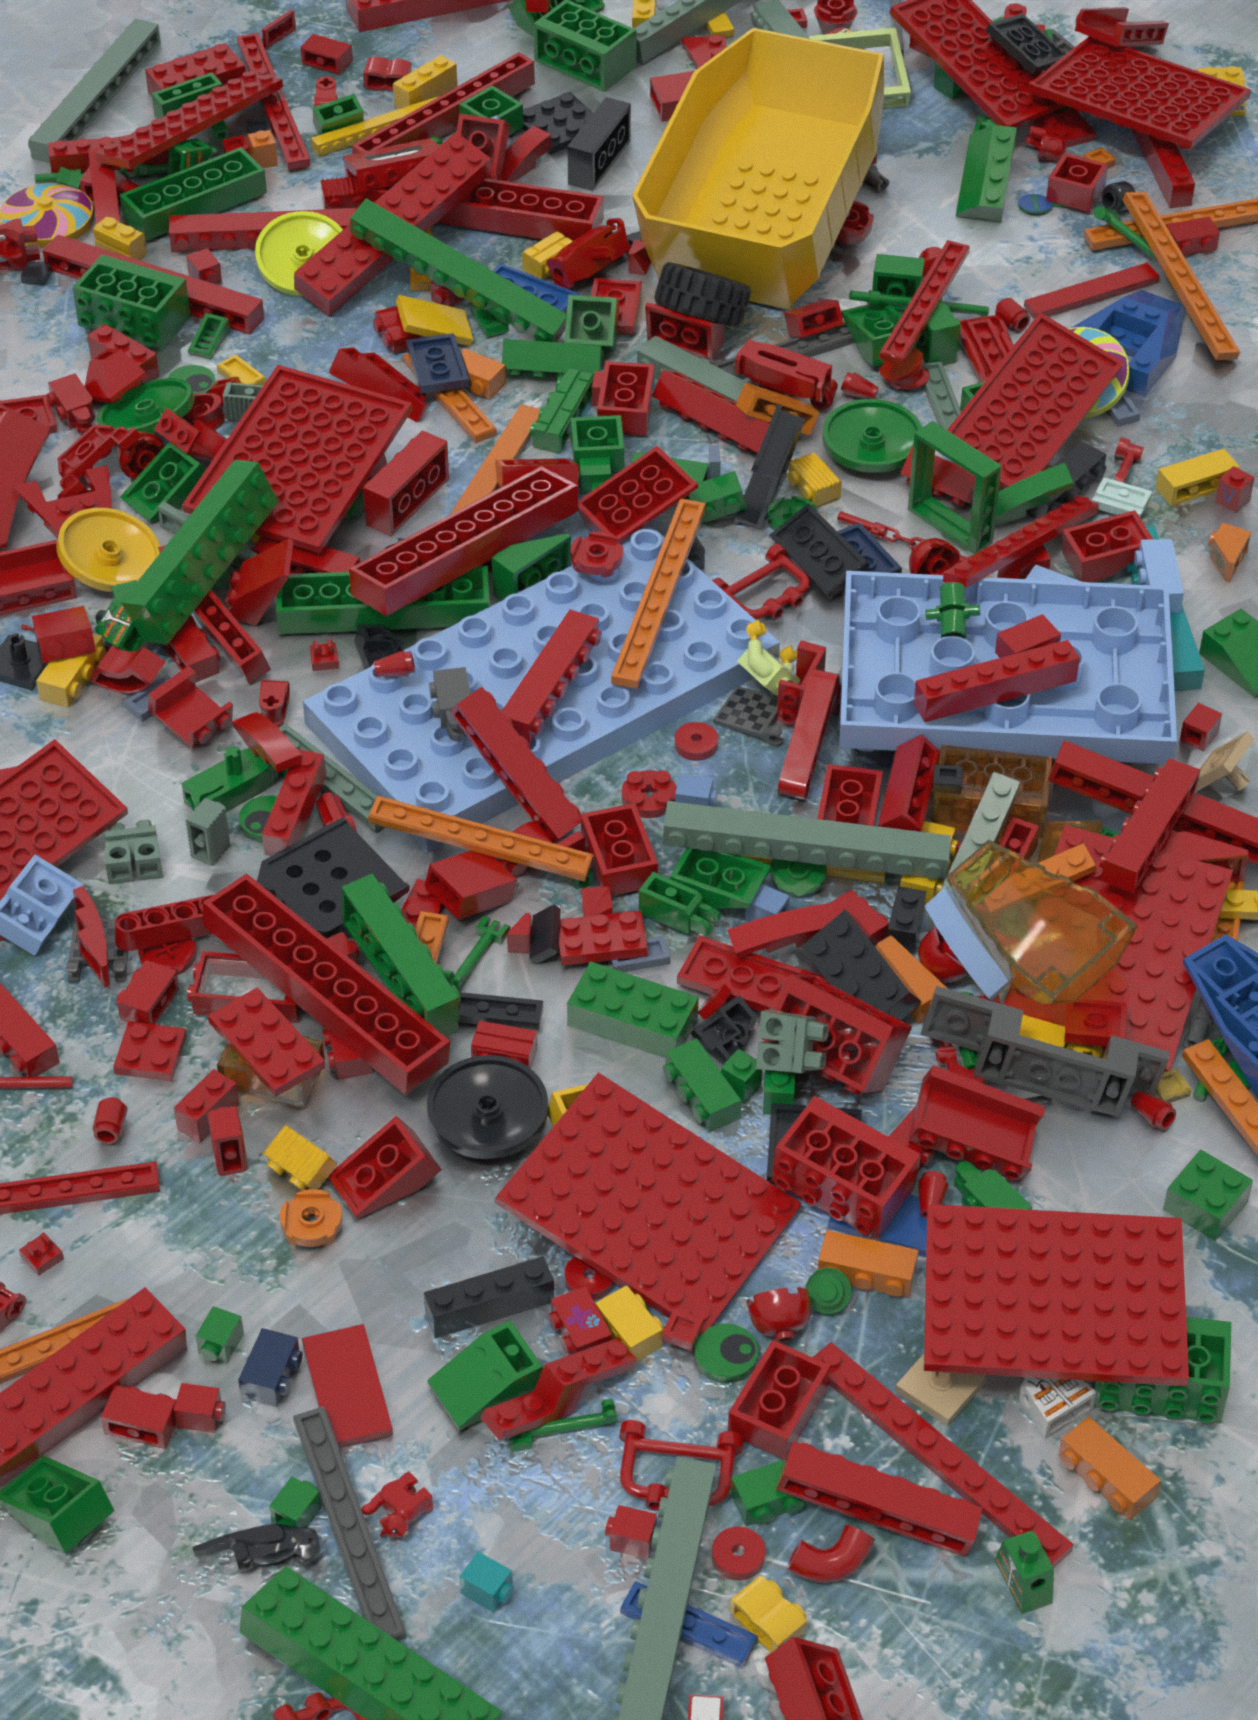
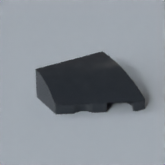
[354,624,405,669]
[691,995,758,1065]

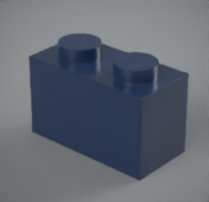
[238,1328,303,1407]

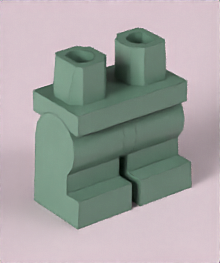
[105,819,163,884]
[756,1009,829,1073]

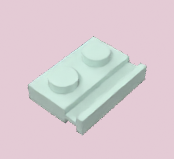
[1092,477,1152,518]

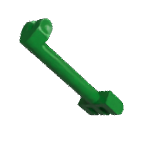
[445,916,511,989]
[508,1399,618,1452]

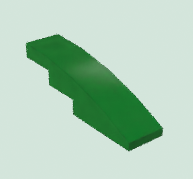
[970,463,1074,526]

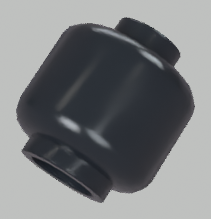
[1102,181,1135,213]

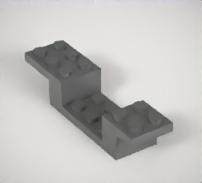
[921,986,1170,1117]

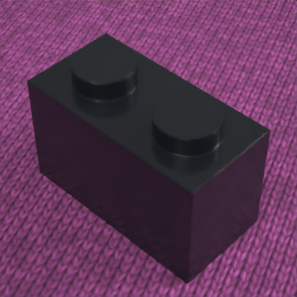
[887,886,927,956]

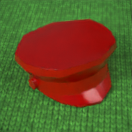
[879,349,929,390]
[182,393,225,430]

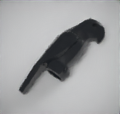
[193,1524,321,1573]

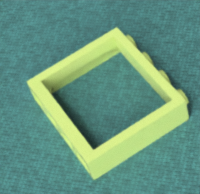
[809,28,911,109]

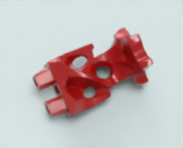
[0,218,40,270]

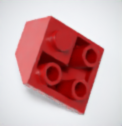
[85,348,147,403]

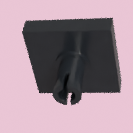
[0,634,49,691]

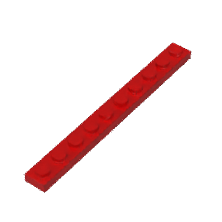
[236,33,311,170]
[943,496,1099,588]
[813,1342,1074,1569]

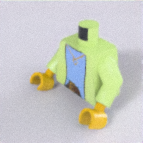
[737,620,800,696]

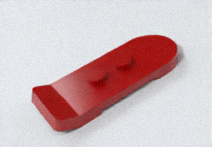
[958,315,1014,382]

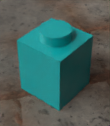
[459,1551,514,1613]

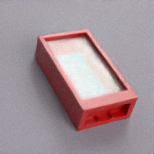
[187,951,301,1023]

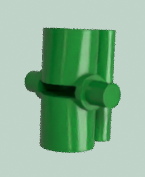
[925,582,981,639]

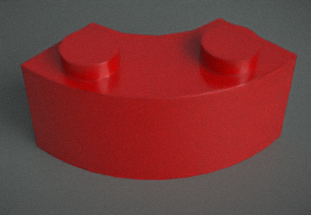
[89,646,166,693]

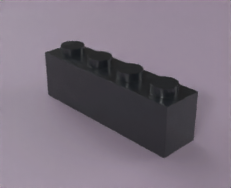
[1026,441,1106,520]
[423,1256,555,1339]

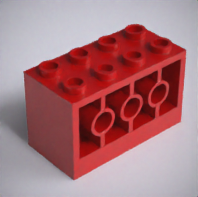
[761,974,913,1095]
[772,1096,921,1240]

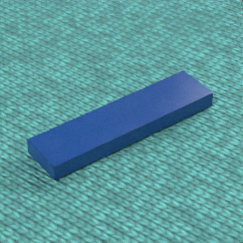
[620,1581,757,1669]

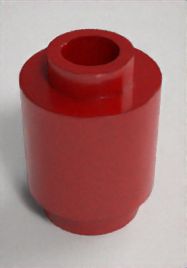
[995,298,1030,332]
[92,1097,128,1144]

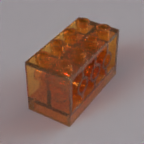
[932,745,1053,844]

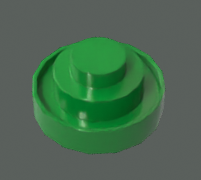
[805,1267,852,1314]

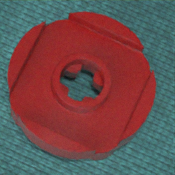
[571,531,623,578]
[621,770,677,818]

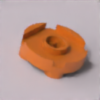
[280,1189,343,1247]

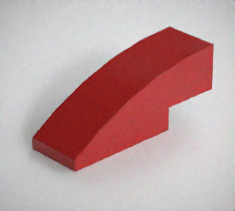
[501,126,551,182]

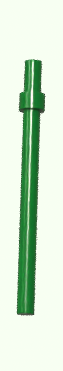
[849,290,989,316]

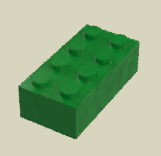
[567,961,699,1058]

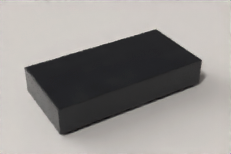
[529,904,561,964]

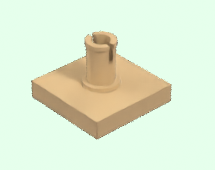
[1196,731,1254,791]
[895,1354,986,1427]

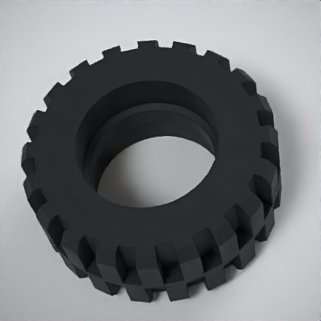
[654,262,751,327]

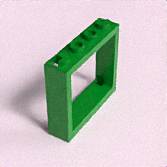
[908,421,1002,555]

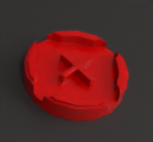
[138,938,197,975]

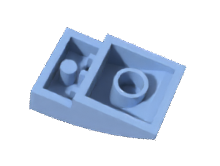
[0,855,84,956]

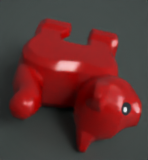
[361,1471,434,1539]

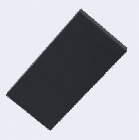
[769,503,870,599]

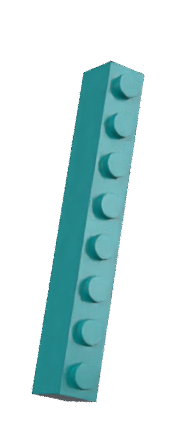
[1125,525,1205,691]

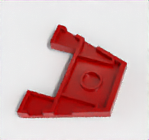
[57,424,142,498]
[13,465,112,539]

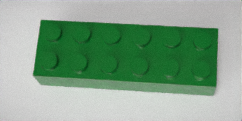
[120,147,267,241]
[341,874,461,1037]

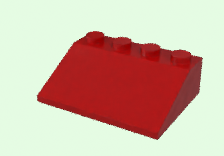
[578,446,699,543]

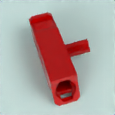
[546,218,631,289]
[735,339,832,402]

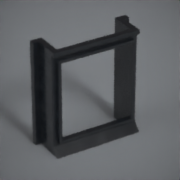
[733,404,805,530]

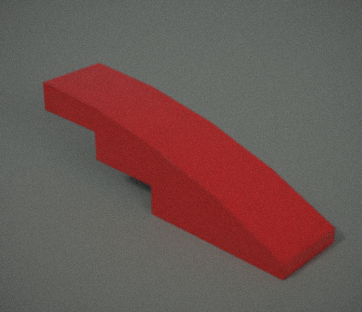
[88,148,120,224]
[232,712,302,773]
[73,886,110,988]
[727,902,844,958]

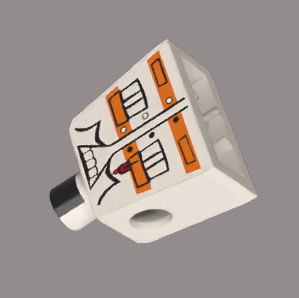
[1019,1377,1096,1439]

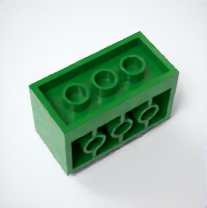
[534,0,637,92]
[72,254,191,351]
[1092,1317,1232,1423]

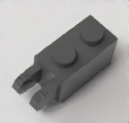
[429,667,471,741]

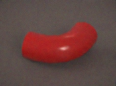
[786,1525,875,1583]

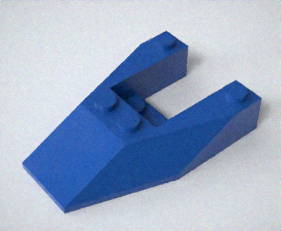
[1071,290,1185,397]
[1183,934,1258,1097]

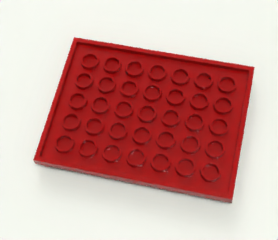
[1027,37,1251,149]
[182,365,413,553]
[1004,825,1233,1076]
[494,1072,802,1337]
[924,1204,1189,1386]

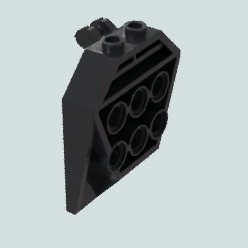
[257,817,410,939]

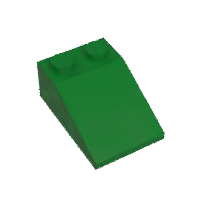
[841,303,917,367]
[120,441,206,523]
[492,533,572,601]
[1199,609,1258,698]
[670,848,771,908]
[0,1455,115,1553]

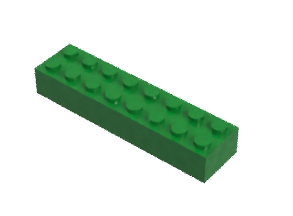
[121,460,279,645]
[276,566,489,634]
[239,1566,502,1720]

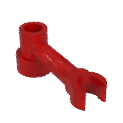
[1114,437,1144,483]

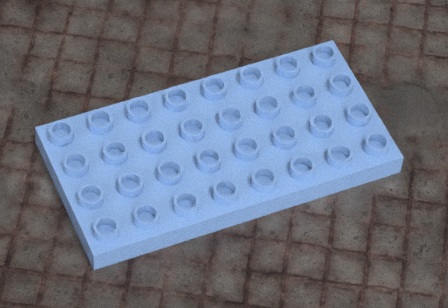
[303,526,780,853]

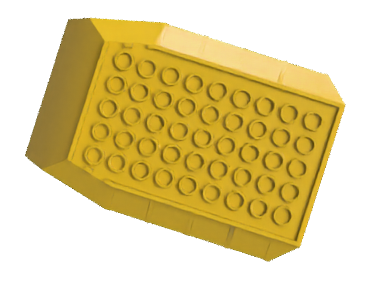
[632,28,884,310]

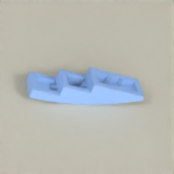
[924,888,1013,1000]

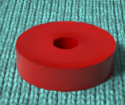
[674,722,718,761]
[564,1256,614,1300]
[712,1526,766,1581]

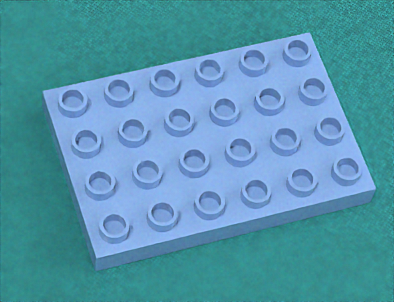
[839,571,1177,765]

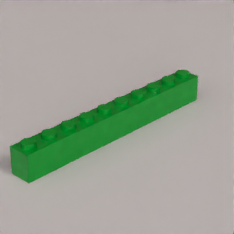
[350,198,567,342]

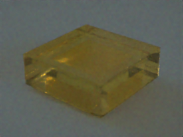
[1155,1068,1191,1103]

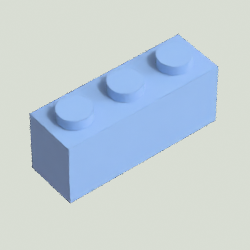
[1134,539,1184,613]

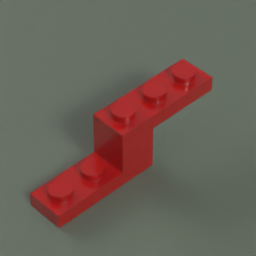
[481,1338,637,1441]

